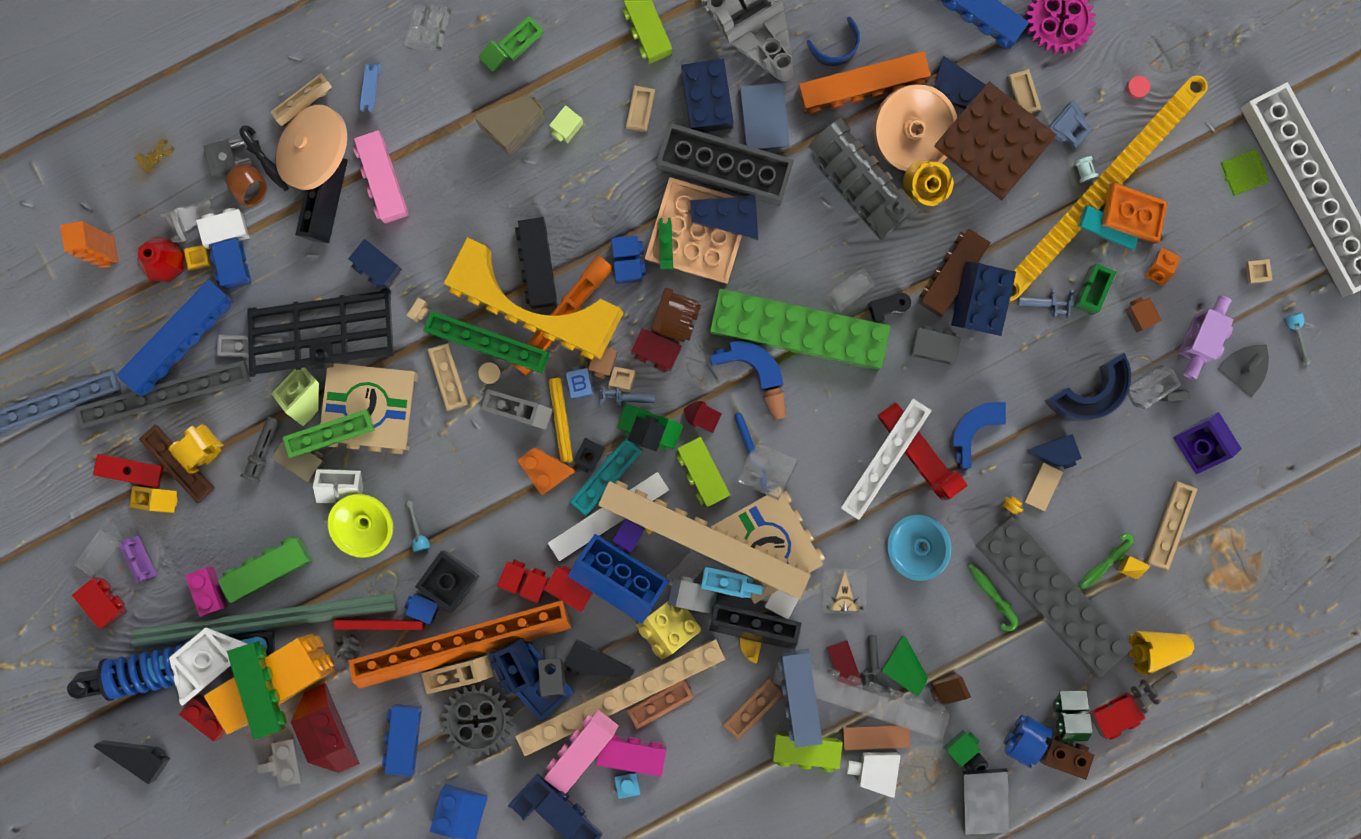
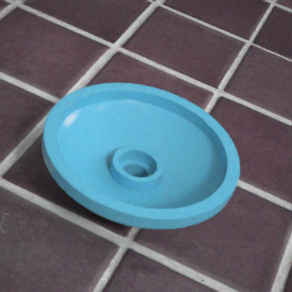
[888,514,951,581]

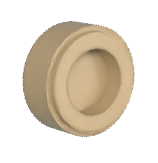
[478,362,501,384]

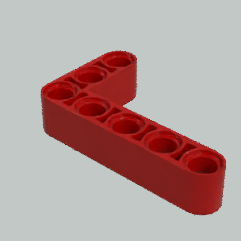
[877,402,968,500]

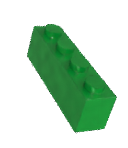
[227,641,287,740]

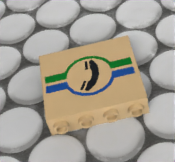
[320,363,418,454]
[711,488,825,604]

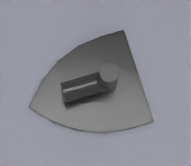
[1218,345,1269,397]

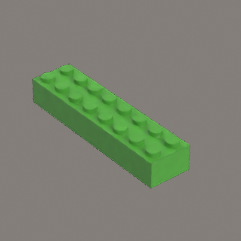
[710,289,891,371]

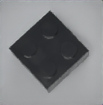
[415,550,480,613]

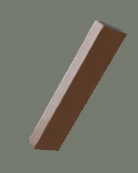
[139,424,215,503]

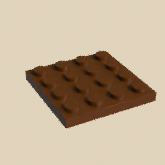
[934,81,1057,201]

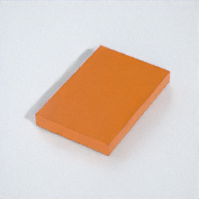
[1101,182,1168,244]

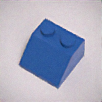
[430,784,488,839]

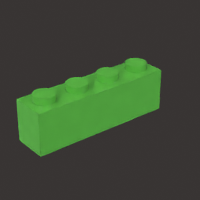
[218,536,313,603]

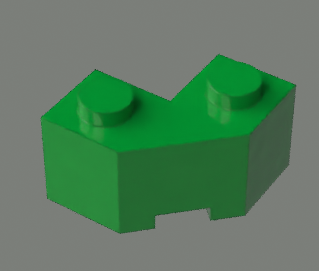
[617,404,683,450]

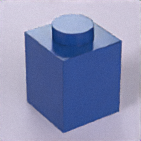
[404,593,440,624]

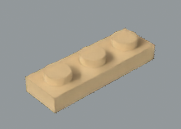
[270,73,332,126]

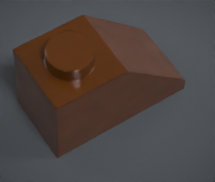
[930,672,971,705]

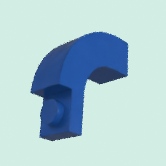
[710,341,784,391]
[950,402,1006,469]

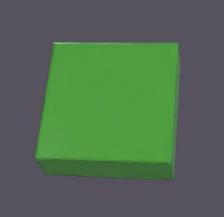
[479,41,508,72]

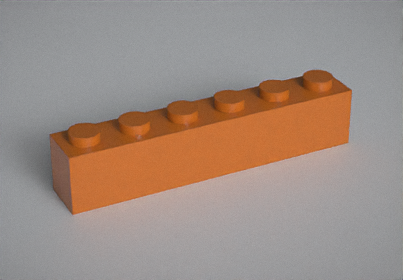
[798,51,931,115]

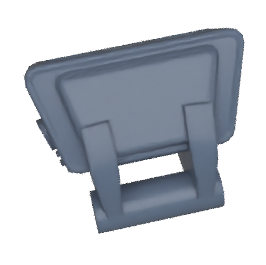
[1048,100,1092,149]

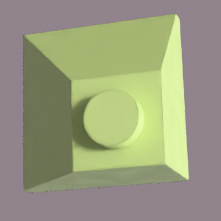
[271,367,319,426]

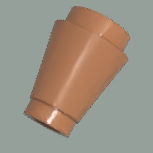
[763,387,786,420]

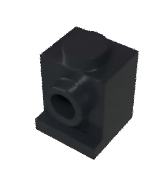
[573,438,606,473]

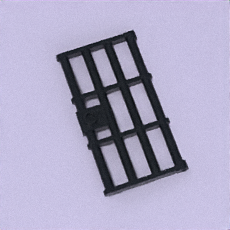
[247,288,394,377]

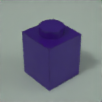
[613,519,645,553]

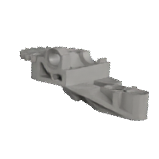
[701,0,794,81]

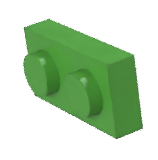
[498,15,544,61]

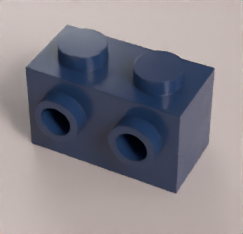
[348,239,402,289]

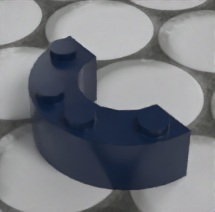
[1044,353,1131,421]

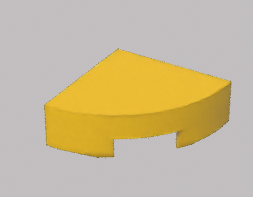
[739,638,761,664]

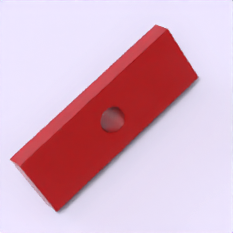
[93,454,164,488]

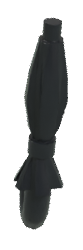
[239,125,289,192]

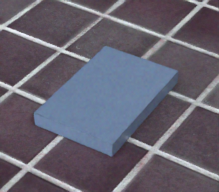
[740,82,790,150]

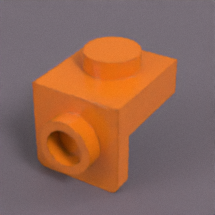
[1145,247,1181,286]

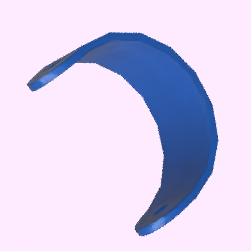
[806,16,860,66]

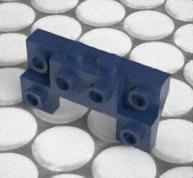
[508,773,603,839]

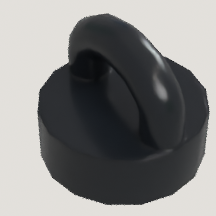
[964,752,988,771]

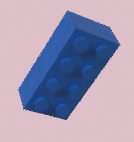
[568,534,669,623]

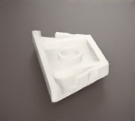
[169,627,247,706]

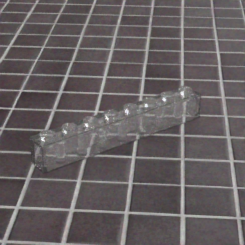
[772,655,950,740]

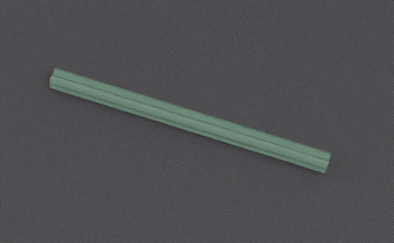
[131,593,398,648]

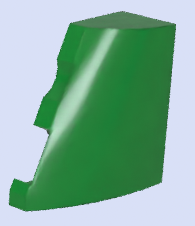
[881,636,928,697]

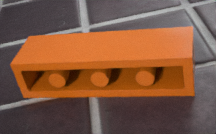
[60,221,119,268]

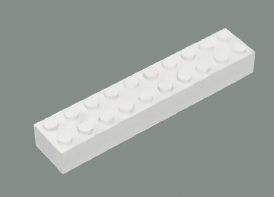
[1240,82,1361,297]

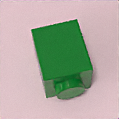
[943,730,981,767]

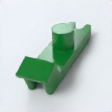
[659,217,673,269]

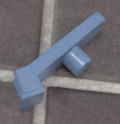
[360,63,381,113]

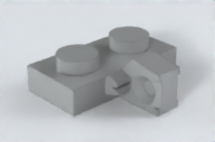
[257,738,303,787]

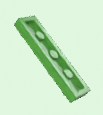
[282,409,375,458]

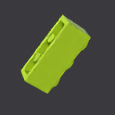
[622,0,673,64]
[676,437,730,507]
[772,732,842,772]

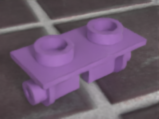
[119,535,157,584]

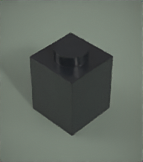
[627,415,666,452]

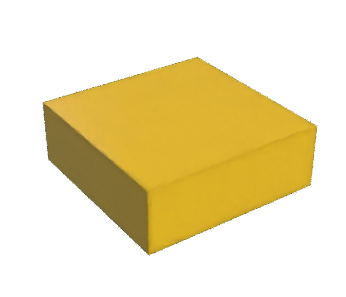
[184,245,211,271]

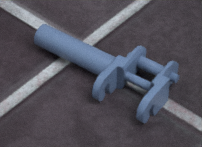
[1018,289,1074,318]
[600,386,655,407]

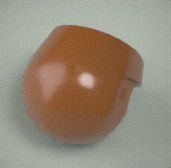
[226,165,267,207]

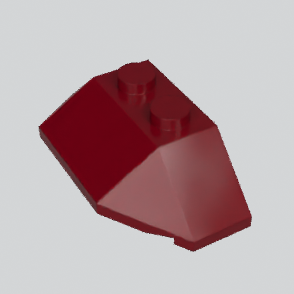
[291,682,360,773]

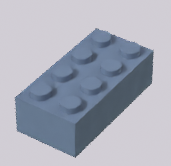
[778,648,823,748]

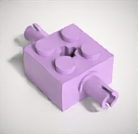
[1178,295,1234,380]

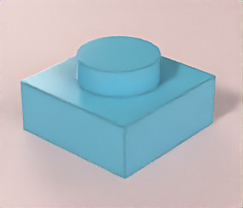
[615,772,640,799]

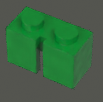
[1073,263,1116,315]

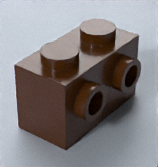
[1039,735,1095,780]

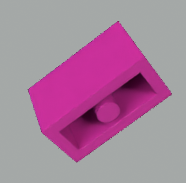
[185,567,228,617]

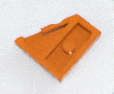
[517,447,577,496]

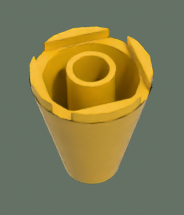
[1128,631,1194,675]

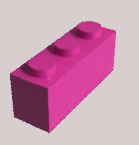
[596,734,666,777]

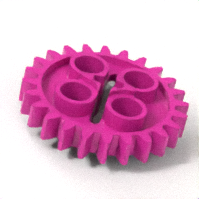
[1025,0,1096,55]

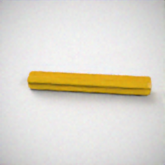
[549,378,573,463]

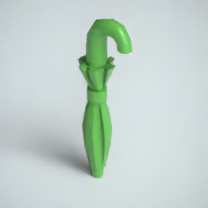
[1078,533,1134,591]
[968,563,1019,632]

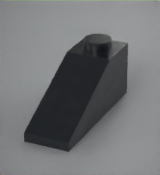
[564,639,635,675]
[94,740,170,784]

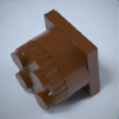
[651,287,701,342]

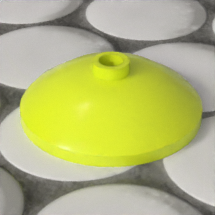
[328,494,393,558]

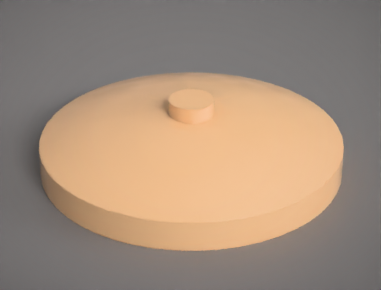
[873,85,957,172]
[276,105,347,190]

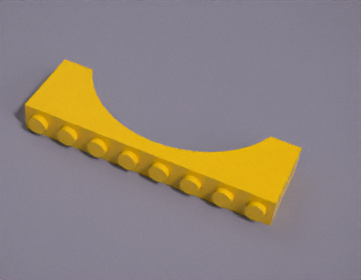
[444,237,624,360]

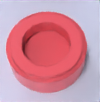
[1127,76,1150,99]

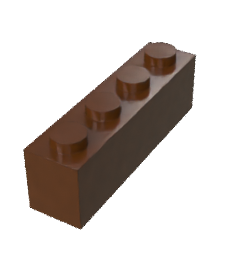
[919,229,991,318]

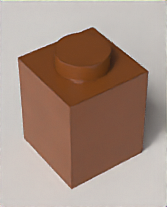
[1125,297,1162,333]

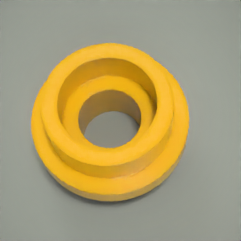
[1003,496,1024,515]

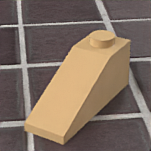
[421,655,493,694]

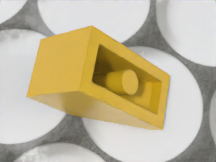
[129,486,178,513]

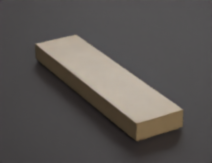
[1146,481,1197,571]

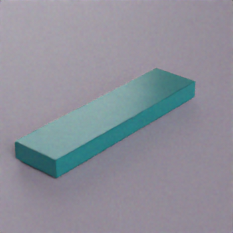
[569,437,643,517]

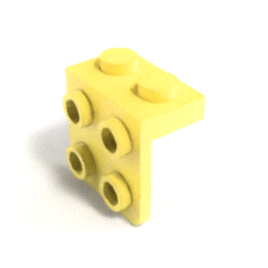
[636,601,701,660]

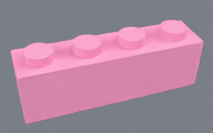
[353,130,409,224]
[544,709,619,794]

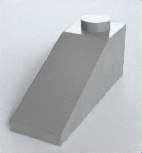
[481,389,553,430]

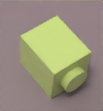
[549,105,584,144]

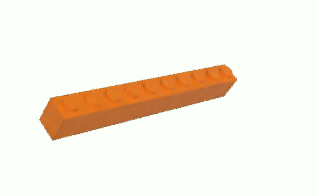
[348,600,571,689]

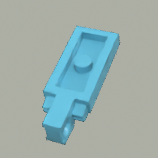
[701,567,764,598]

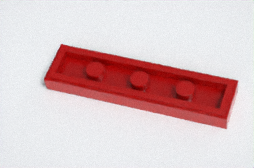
[334,619,426,630]

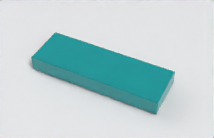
[1078,206,1138,250]

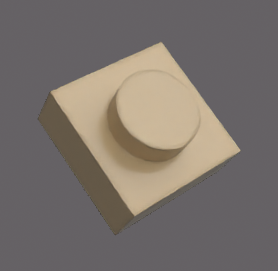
[1245,259,1272,284]
[407,297,429,322]
[608,367,636,393]

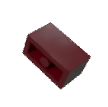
[631,328,682,373]

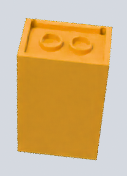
[204,633,335,735]

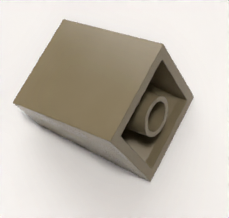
[474,95,546,157]

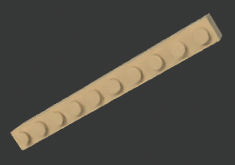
[598,480,811,599]
[515,638,726,756]

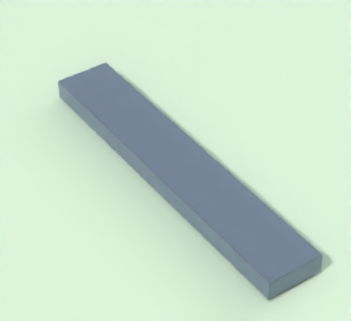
[0,370,122,434]

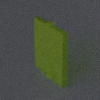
[1221,149,1270,196]

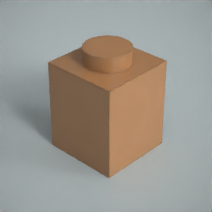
[588,348,618,380]

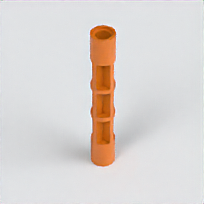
[511,255,614,376]

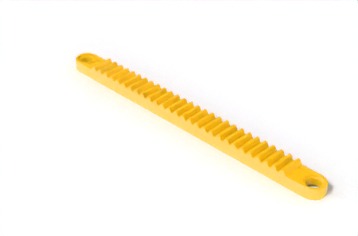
[1009,75,1208,302]

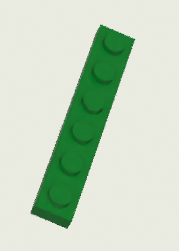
[423,311,550,374]

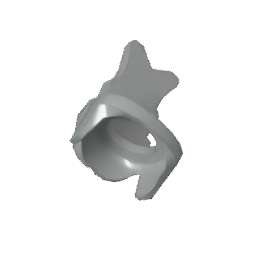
[159,200,216,243]

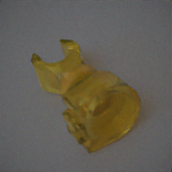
[134,139,174,173]

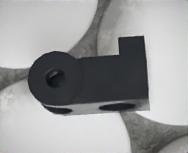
[867,293,911,323]

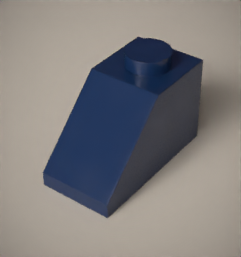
[1027,434,1082,469]

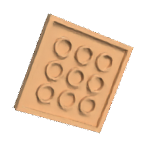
[645,177,742,285]

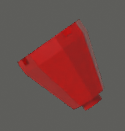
[137,237,185,283]

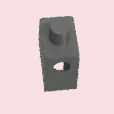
[538,646,567,699]

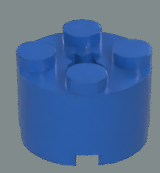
[1003,714,1052,768]

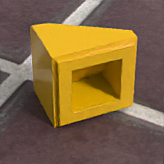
[1117,556,1150,579]

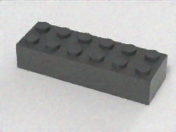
[656,122,794,206]

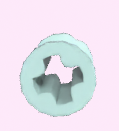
[1074,156,1099,183]

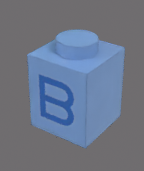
[566,366,593,400]

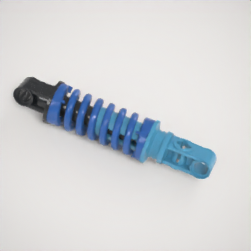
[67,637,267,701]

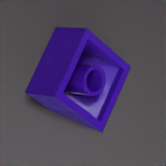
[1173,412,1242,474]

